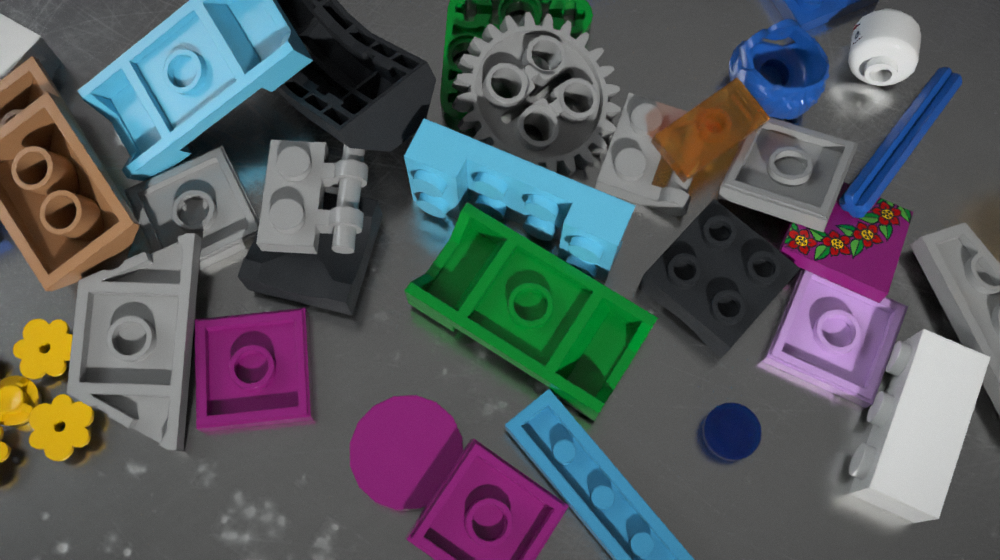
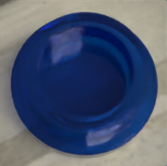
[703,403,762,461]

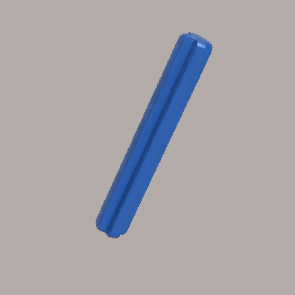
[839,67,962,218]

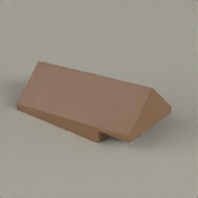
[0,56,140,292]

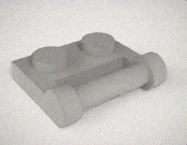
[595,93,717,216]

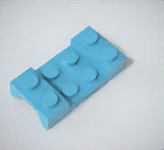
[77,0,313,181]
[404,118,636,282]

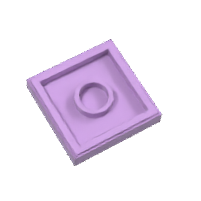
[762,268,908,408]

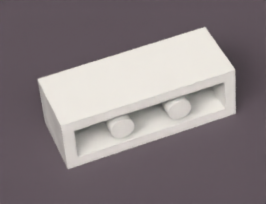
[849,329,990,523]

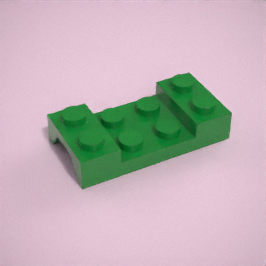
[404,202,658,421]

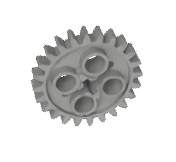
[452,12,621,177]

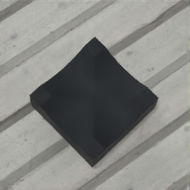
[237,192,383,315]
[638,199,801,358]

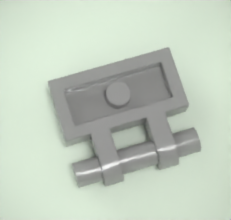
[256,140,369,254]

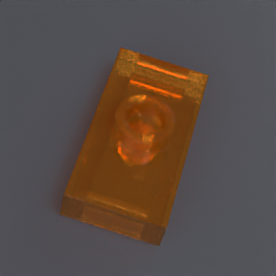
[651,77,771,183]

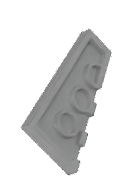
[910,222,1000,416]

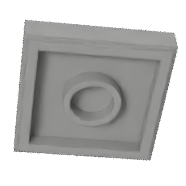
[718,113,858,233]
[124,145,259,271]

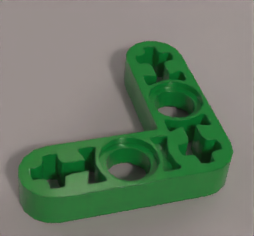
[440,0,593,131]

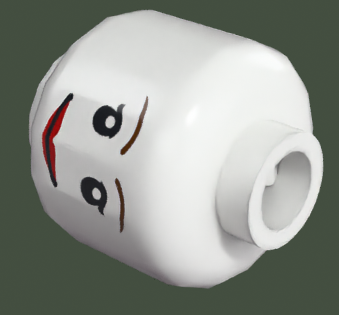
[848,9,921,86]

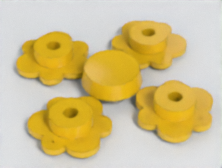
[0,319,94,462]

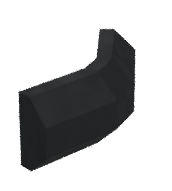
[276,0,436,152]

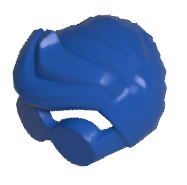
[729,18,830,120]

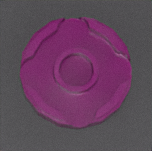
[349,395,463,512]

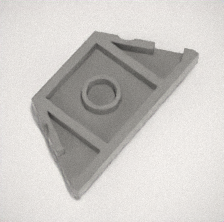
[66,233,201,451]

